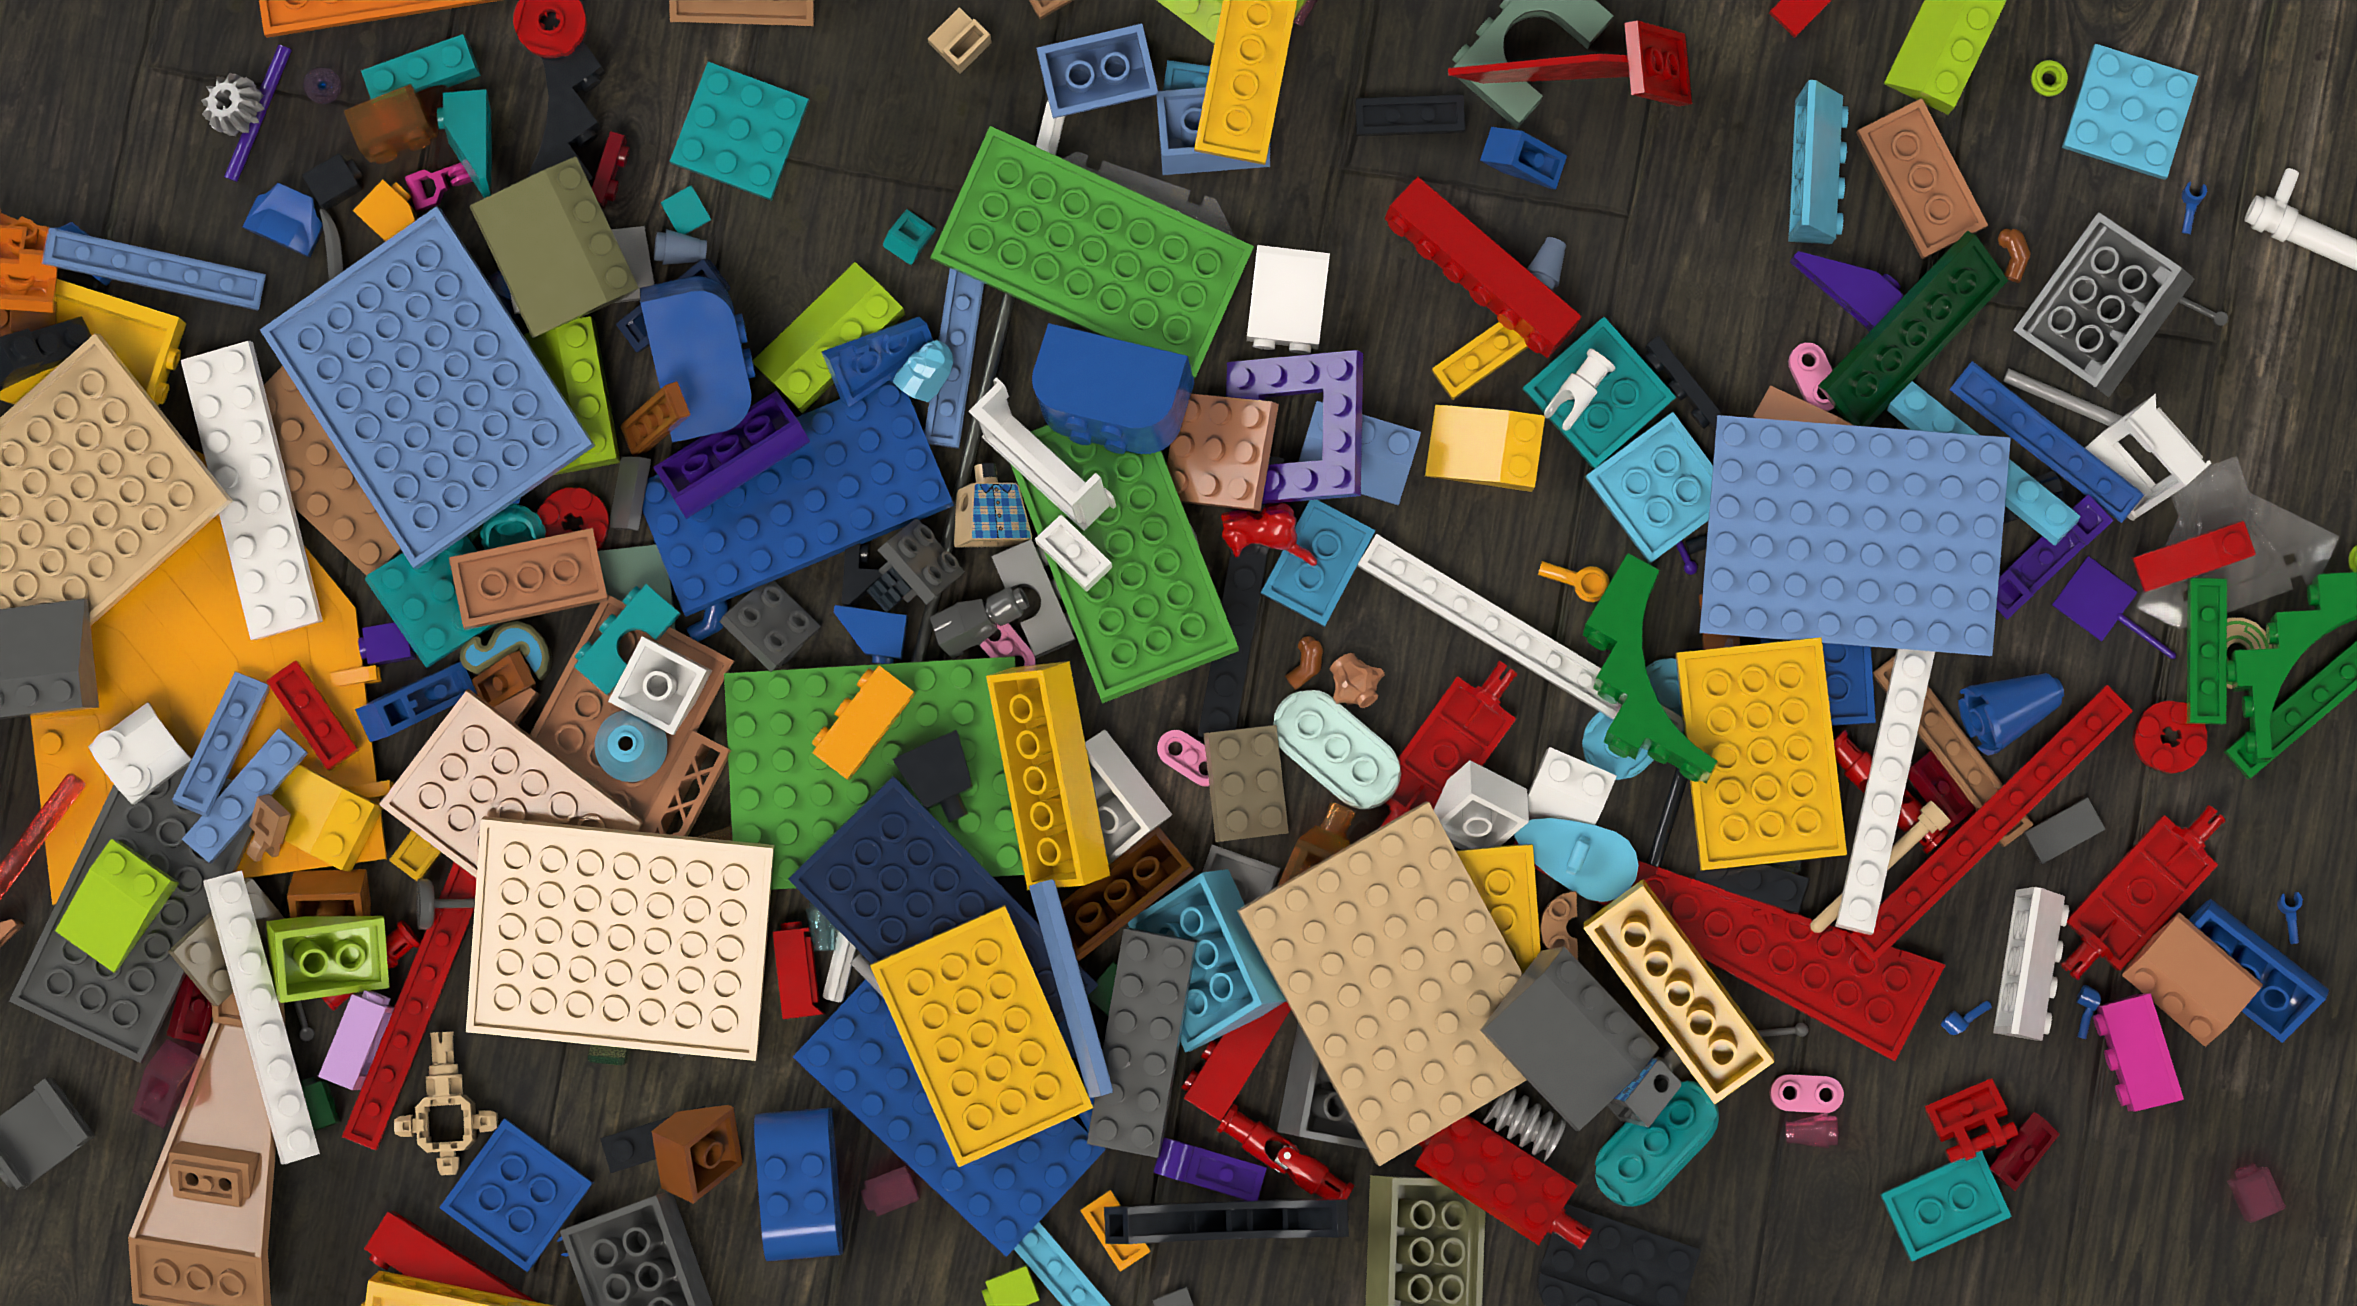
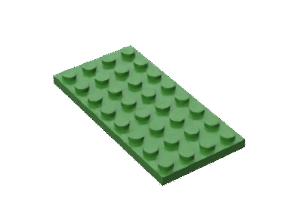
[930,126,1254,379]
[1010,425,1239,703]

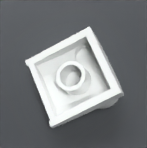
[88,703,192,805]

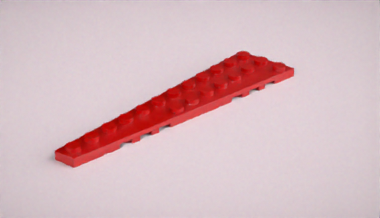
[1513,840,1946,1061]

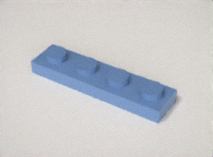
[172,672,270,817]
[182,728,308,864]

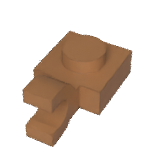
[246,794,291,862]

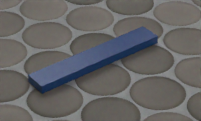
[1949,361,2145,523]

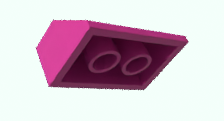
[2093,993,2184,1112]

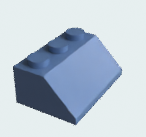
[1037,24,1159,119]
[1156,87,1270,175]
[1299,401,1421,505]

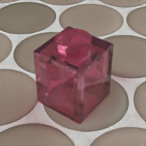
[2228,1163,2286,1223]
[861,1165,920,1216]

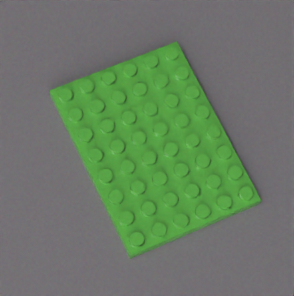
[724,657,1025,890]

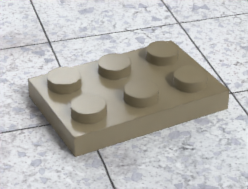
[1203,725,1289,842]
[168,878,285,1006]

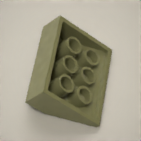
[470,156,639,338]
[1365,1175,1485,1306]

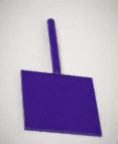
[2052,556,2176,659]

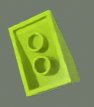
[55,839,179,973]
[266,916,389,1003]

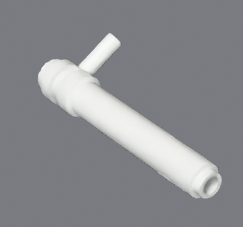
[2244,168,2357,271]

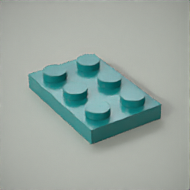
[1880,1151,2012,1261]

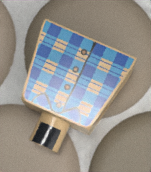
[954,463,1032,547]

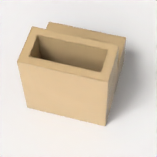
[928,7,992,74]

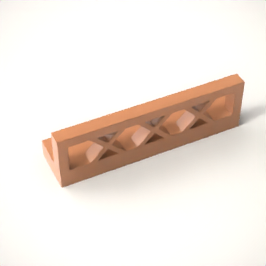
[639,730,731,836]

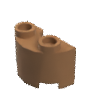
[1539,891,1578,961]

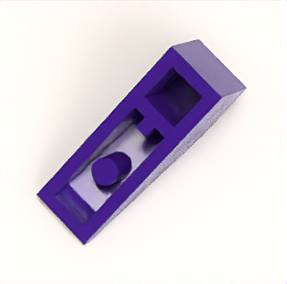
[1790,251,1904,331]

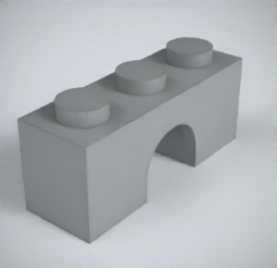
[992,539,1075,659]

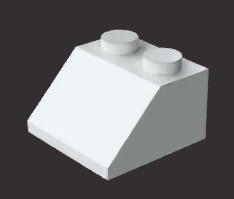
[1527,747,1617,825]
[1434,761,1529,850]

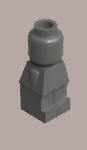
[930,587,1029,659]

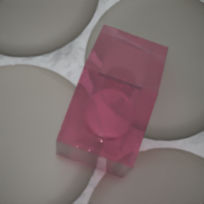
[132,1039,199,1129]

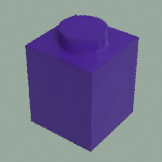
[358,622,416,666]

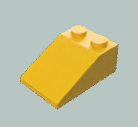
[1425,405,1545,492]
[271,764,383,872]

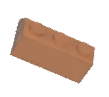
[2122,912,2263,1047]

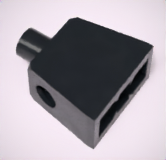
[893,730,973,823]

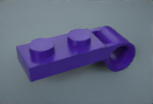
[1153,1137,1267,1201]

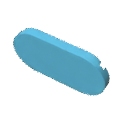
[1582,658,1684,780]

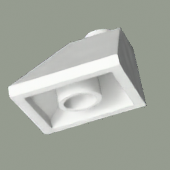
[608,636,713,735]

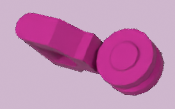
[405,163,473,212]

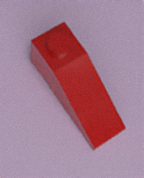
[2132,521,2256,592]

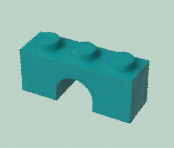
[361,34,481,112]
[574,584,681,697]

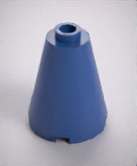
[1958,673,2064,756]

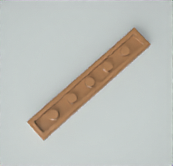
[1872,656,2033,847]

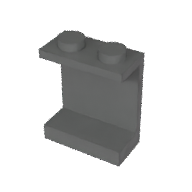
[0,1078,95,1190]

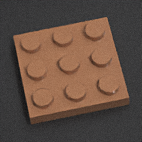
[1167,394,1279,511]

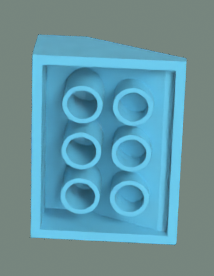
[1788,80,1848,244]
[1128,869,1286,1052]

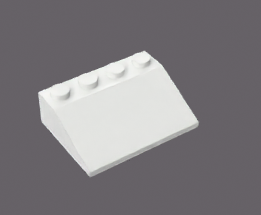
[1993,887,2069,1041]

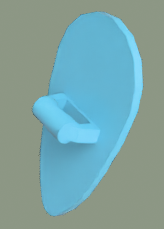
[1514,818,1639,902]

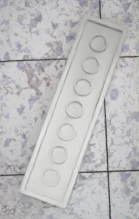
[181,341,323,640]

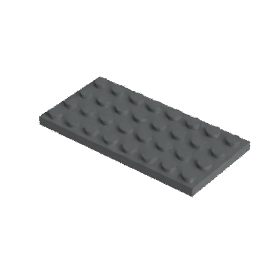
[9,763,255,1063]

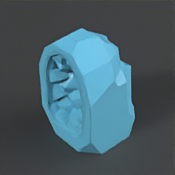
[893,340,953,402]

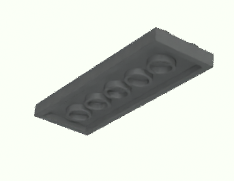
[1087,927,1197,1158]

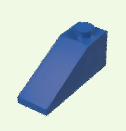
[355,661,477,742]

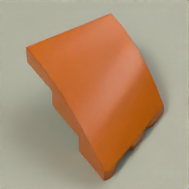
[0,209,58,313]

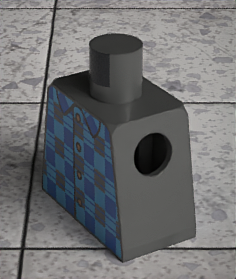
[1607,1045,1682,1127]

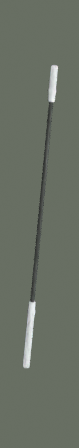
[823,101,1065,1002]

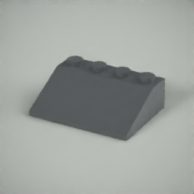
[2013,212,2195,397]
[0,599,99,720]
[1480,947,1659,1131]
[1277,1023,1368,1149]
[560,1191,713,1306]

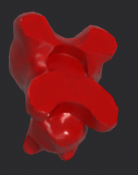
[1221,502,1317,566]

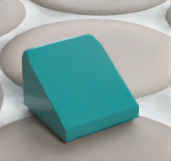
[661,185,711,235]
[883,209,936,265]

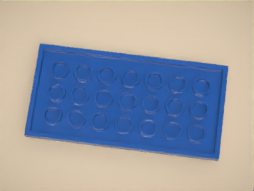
[642,377,954,617]
[793,979,1106,1257]

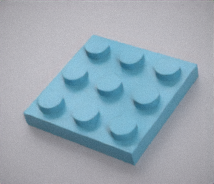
[2062,44,2199,180]
[1585,412,1713,564]

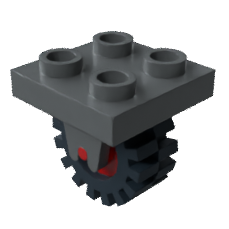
[867,519,964,612]

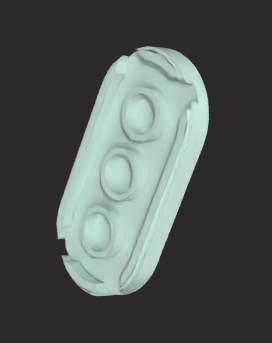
[1273,690,1401,809]

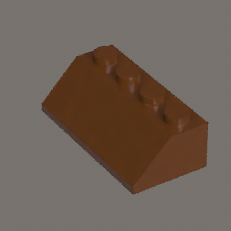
[1061,826,1194,961]

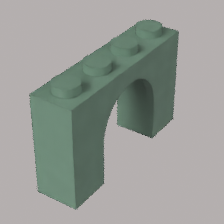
[1452,0,1614,129]

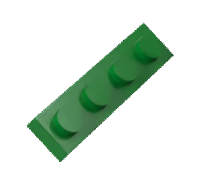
[2187,578,2227,725]

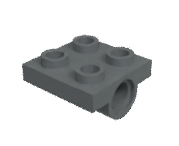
[719,581,821,672]

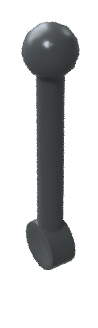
[2179,296,2228,326]
[293,1000,315,1041]
[1756,1023,1809,1037]

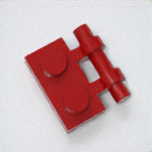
[1925,1078,2019,1163]

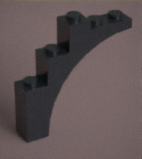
[525,12,605,188]
[0,316,92,391]
[1104,1198,1349,1244]

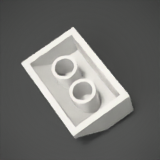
[1085,730,1172,865]

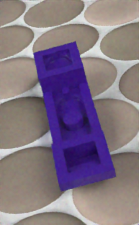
[1996,494,2114,620]

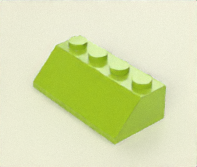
[1884,0,2007,115]
[753,262,905,414]
[524,316,620,475]

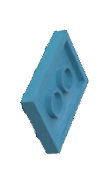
[1261,500,1375,627]

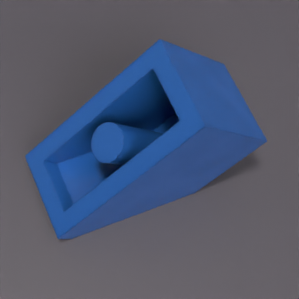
[1480,127,1567,189]
[834,605,908,664]

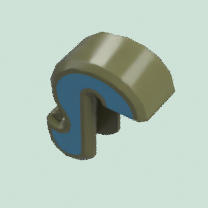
[460,621,553,681]

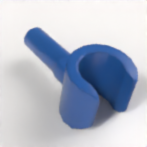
[2181,181,2207,234]
[2277,892,2303,944]
[2076,985,2101,1039]
[1941,1000,1992,1035]

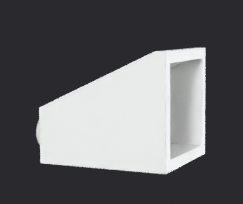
[1247,245,1330,354]

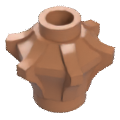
[1330,653,1385,708]

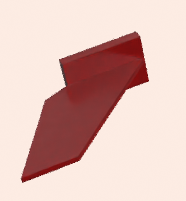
[1448,20,1692,107]

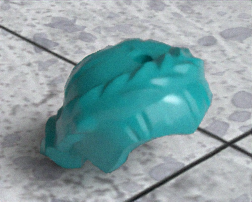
[480,504,546,550]

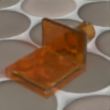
[1277,802,1356,887]

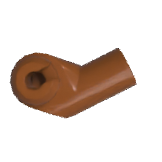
[1998,228,2031,283]
[1285,636,1323,690]

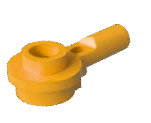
[1538,561,1610,603]

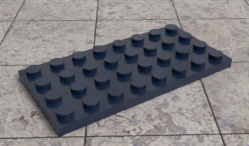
[788,776,1098,1025]

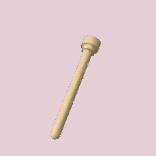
[1811,800,1951,933]

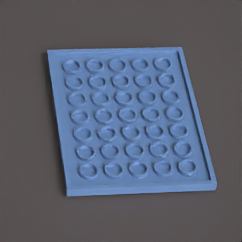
[260,206,595,569]
[1699,415,2011,656]

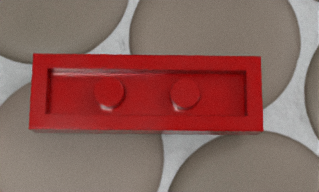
[266,660,359,771]

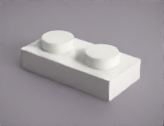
[1035,515,1113,592]

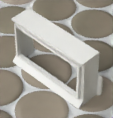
[968,378,1116,531]
[2085,393,2211,521]

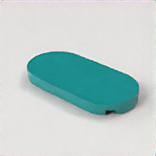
[1595,1081,1719,1206]

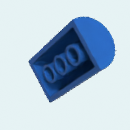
[2189,899,2329,1043]

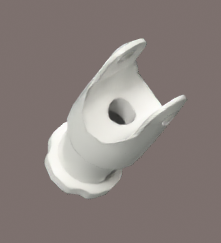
[1544,349,1616,431]

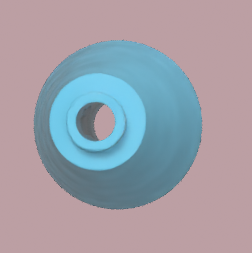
[594,710,668,782]

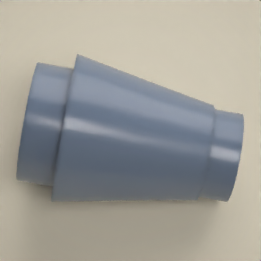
[654,229,707,265]
[1527,237,1566,291]

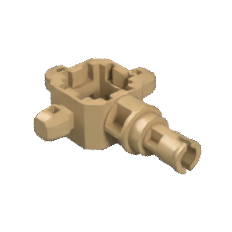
[394,1032,499,1175]

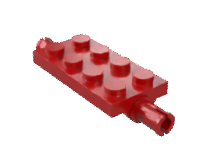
[1380,661,1518,827]
[2061,805,2226,980]
[1415,1115,1593,1250]

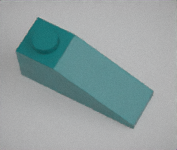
[437,89,492,198]

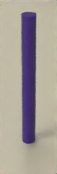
[224,44,292,182]

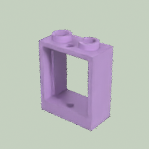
[318,990,395,1090]

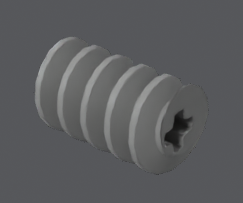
[1483,1088,1566,1162]

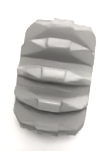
[201,73,265,137]

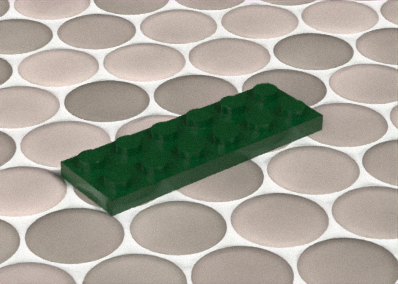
[1818,231,2009,427]

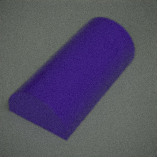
[653,391,810,519]

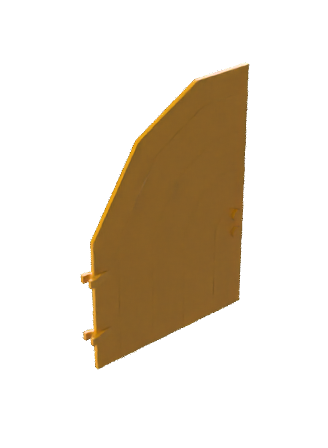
[30,449,394,905]

